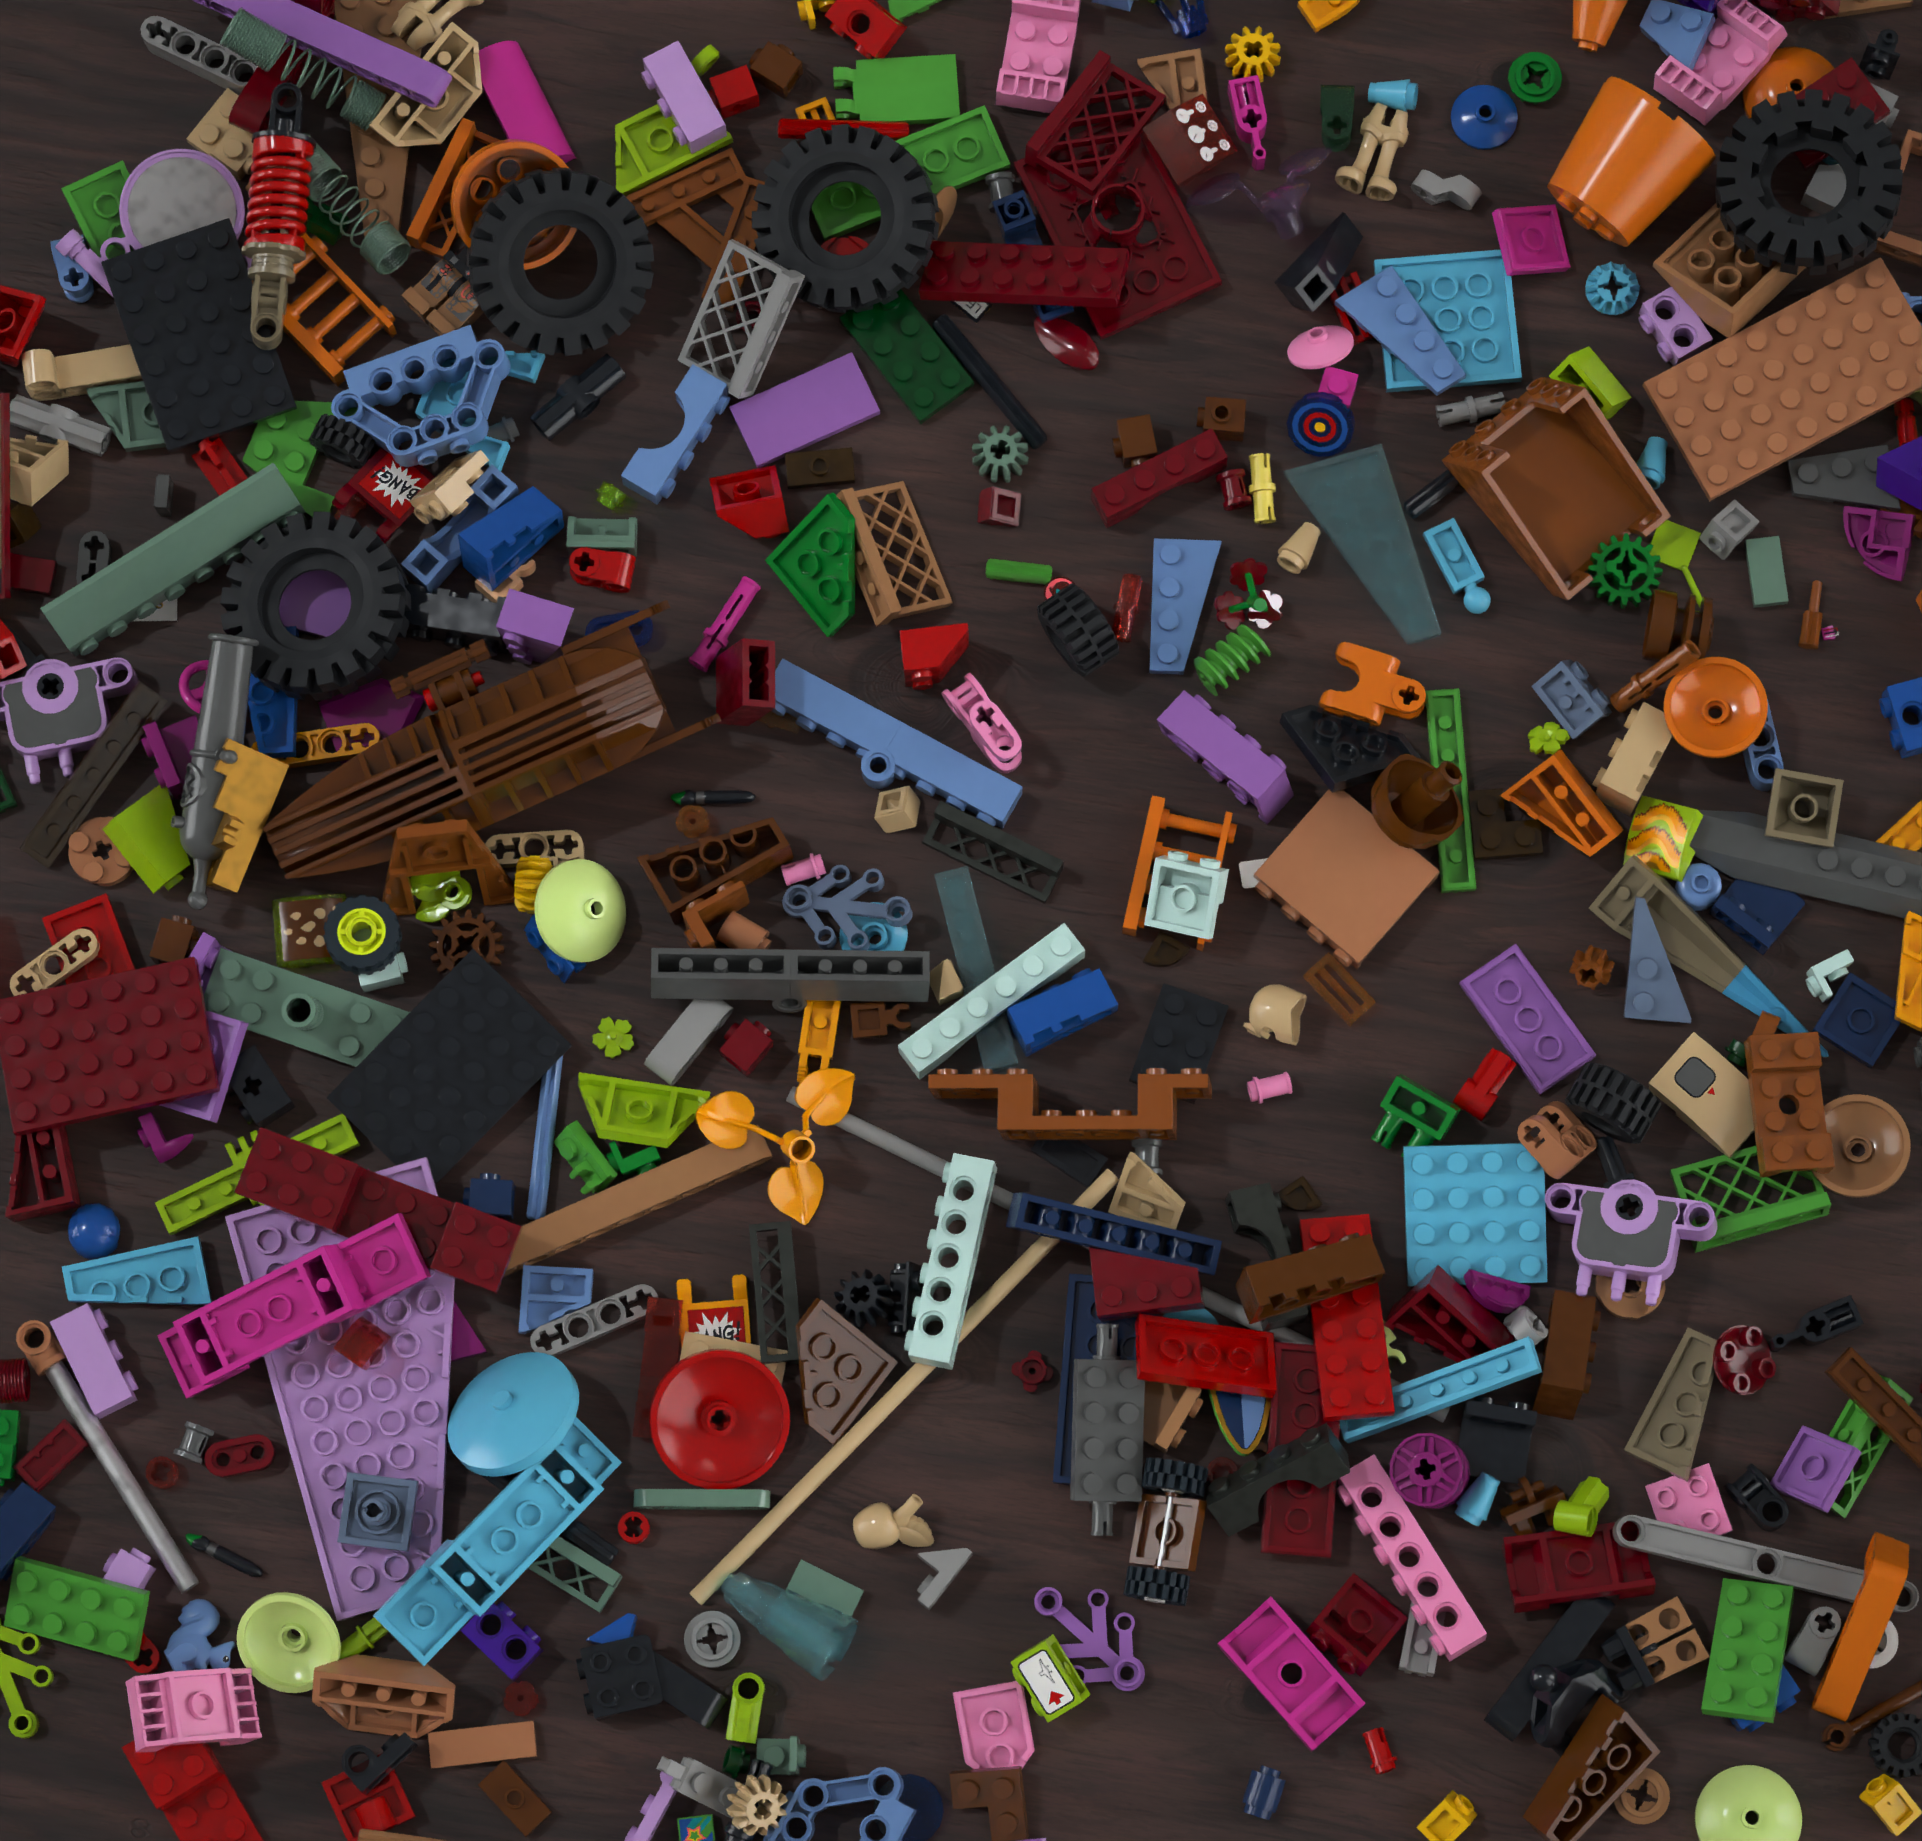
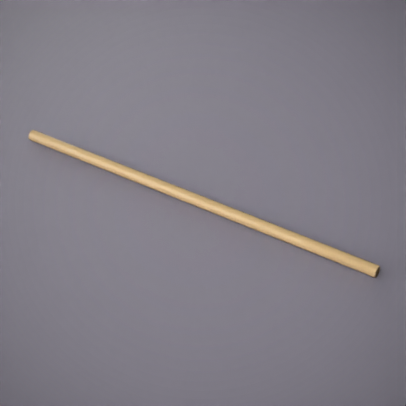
[689,1168,1119,1606]

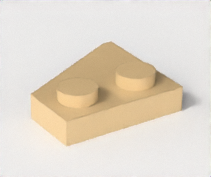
[1108,1152,1186,1230]

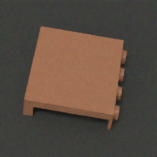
[1253,789,1440,969]

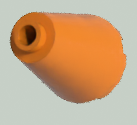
[1572,0,1628,52]

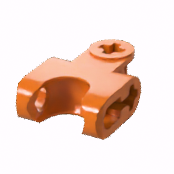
[1318,642,1426,727]

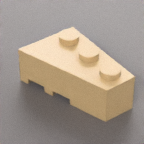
[1592,702,1672,817]

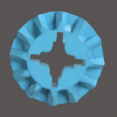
[1585,261,1640,315]

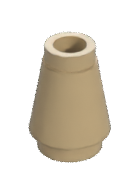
[1277,522,1321,574]

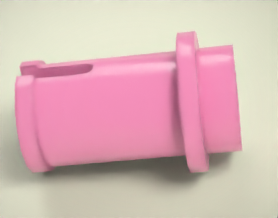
[781,853,826,886]
[1247,1072,1293,1104]

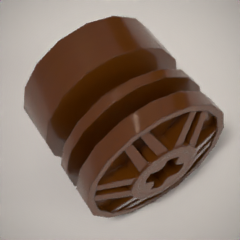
[1642,588,1715,662]

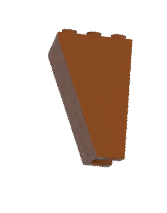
[1442,377,1671,600]

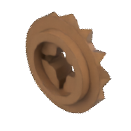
[1613,1768,1670,1824]

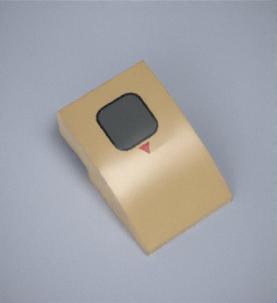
[1649,1032,1754,1159]

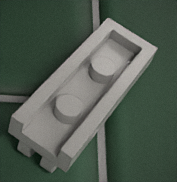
[1398,1582,1446,1677]

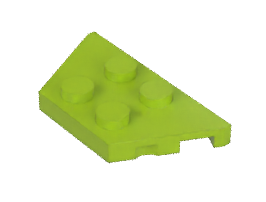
[615,104,733,196]
[578,1072,711,1148]

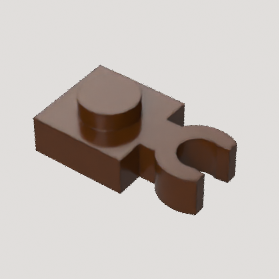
[850,1001,911,1040]

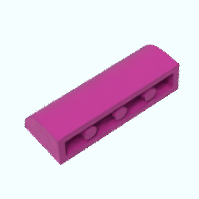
[479,41,576,163]

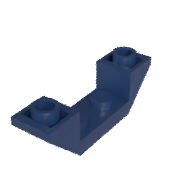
[992,190,1074,323]

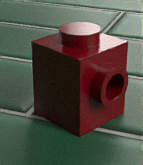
[719,1019,774,1078]

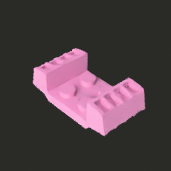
[995,0,1081,113]
[1653,0,1788,126]
[125,1667,262,1752]

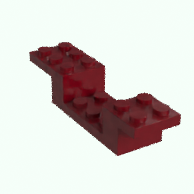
[234,1127,523,1293]

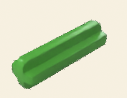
[985,559,1052,585]

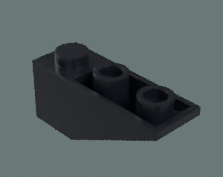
[1275,212,1363,312]

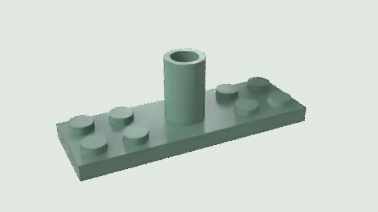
[204,948,410,1067]

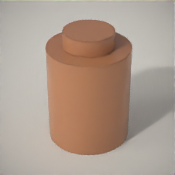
[716,911,772,949]

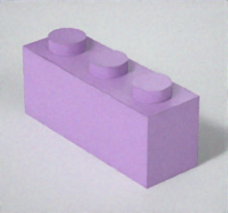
[641,41,727,154]
[50,1303,139,1419]

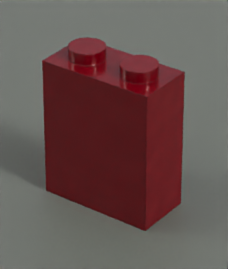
[716,638,775,726]

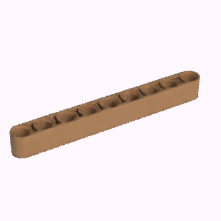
[504,1125,773,1277]

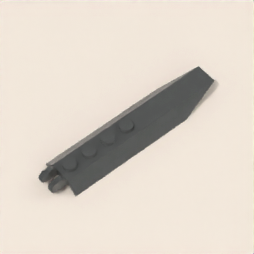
[1690,810,1922,919]

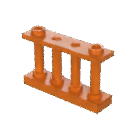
[252,233,397,387]
[1122,795,1237,951]

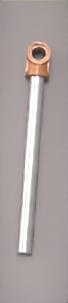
[16,1320,199,1594]

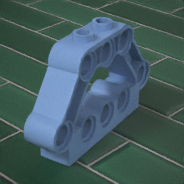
[331,325,511,467]
[763,1767,917,1841]

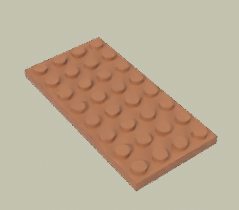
[1643,257,1922,502]

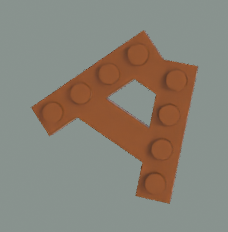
[626,147,765,312]

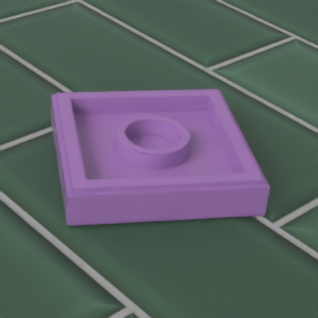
[1770,1425,1862,1513]

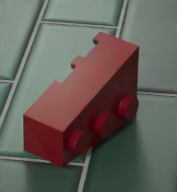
[5,1126,81,1222]

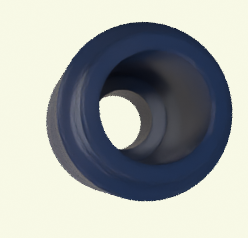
[1242,1765,1286,1820]

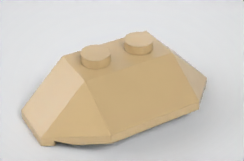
[369,22,482,147]

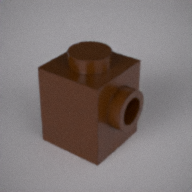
[749,41,803,99]
[1196,396,1246,442]
[1112,414,1157,468]
[149,915,200,964]

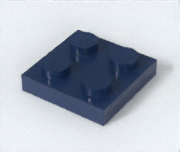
[1812,972,1901,1069]

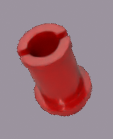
[1362,1727,1397,1775]

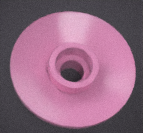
[1287,325,1354,369]

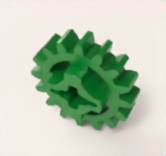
[1587,533,1663,609]

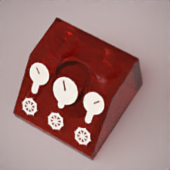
[1142,94,1238,187]

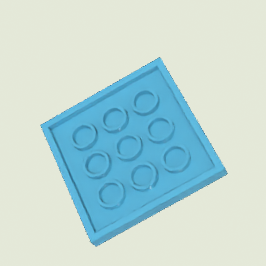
[1373,249,1522,393]
[1403,1142,1548,1286]

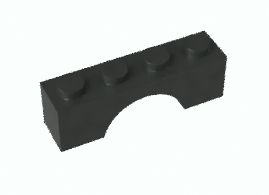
[1225,1182,1311,1332]
[1205,1423,1350,1537]

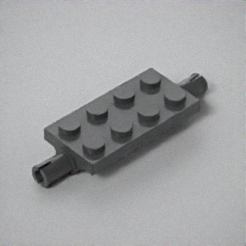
[1070,1323,1145,1536]

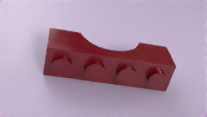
[1091,428,1228,528]

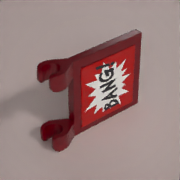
[332,446,435,544]

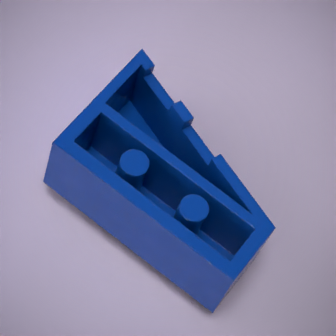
[458,486,564,591]
[1007,968,1119,1057]

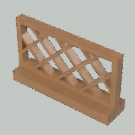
[836,481,953,627]

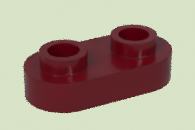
[204,1434,276,1478]

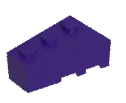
[1876,436,1922,511]

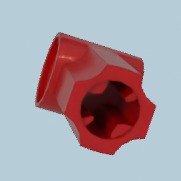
[1453,1048,1517,1121]

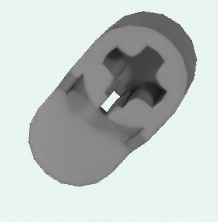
[1410,169,1482,210]
[1503,1305,1549,1346]

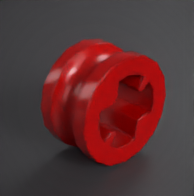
[618,1511,650,1544]

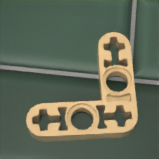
[485,830,585,868]
[10,929,100,996]

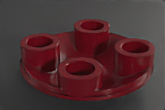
[1713,1325,1776,1395]

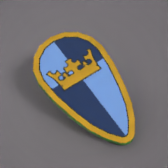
[1208,1389,1271,1457]

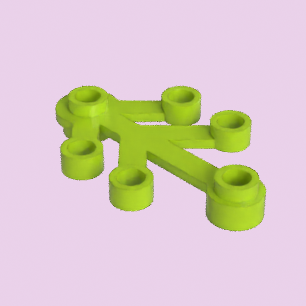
[0,1618,54,1739]

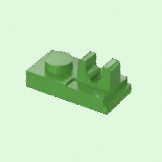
[553,1120,618,1194]

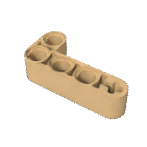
[21,344,143,401]

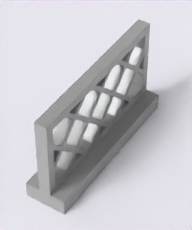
[678,239,805,399]

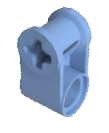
[50,234,94,303]

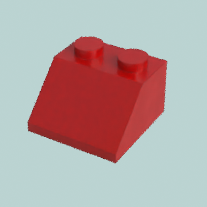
[0,285,46,367]
[899,623,969,690]

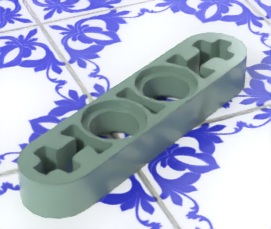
[633,1489,771,1510]

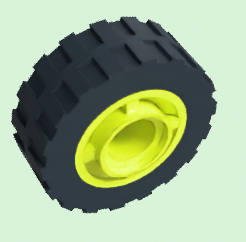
[323,895,402,975]

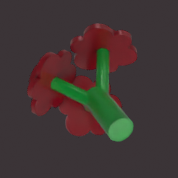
[1214,558,1284,630]

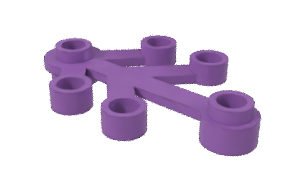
[1034,1587,1145,1691]

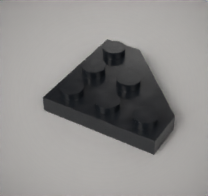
[1279,705,1421,793]

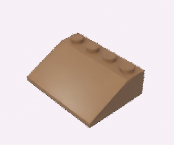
[1653,203,1806,338]

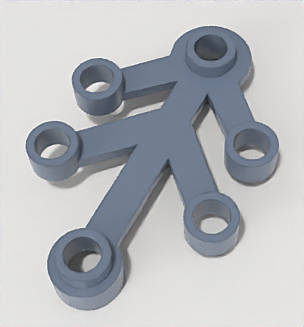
[782,865,913,950]

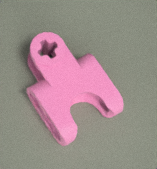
[941,673,1022,774]

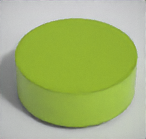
[691,44,720,77]

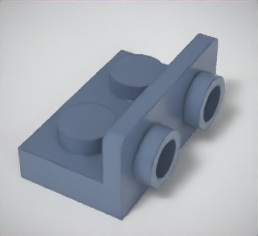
[1531,659,1612,740]

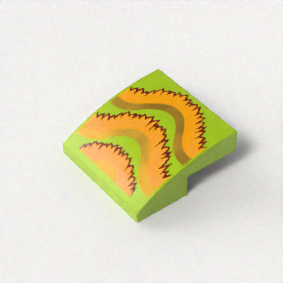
[1623,795,1703,882]

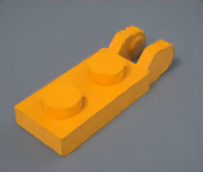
[797,1000,841,1082]

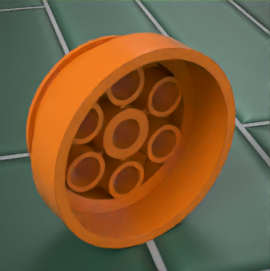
[450,139,577,270]

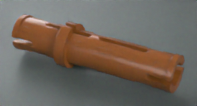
[1610,640,1701,713]

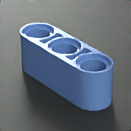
[1742,699,1784,791]

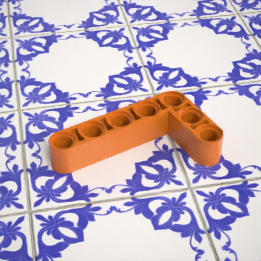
[1812,1531,1909,1722]

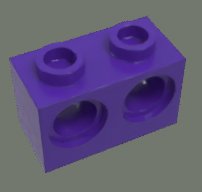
[460,1601,544,1681]

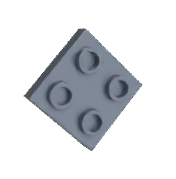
[337,1472,419,1552]

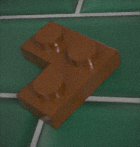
[949,1766,1029,1841]

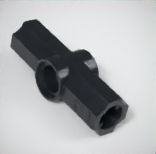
[530,353,626,441]

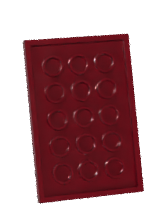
[0,957,220,1136]

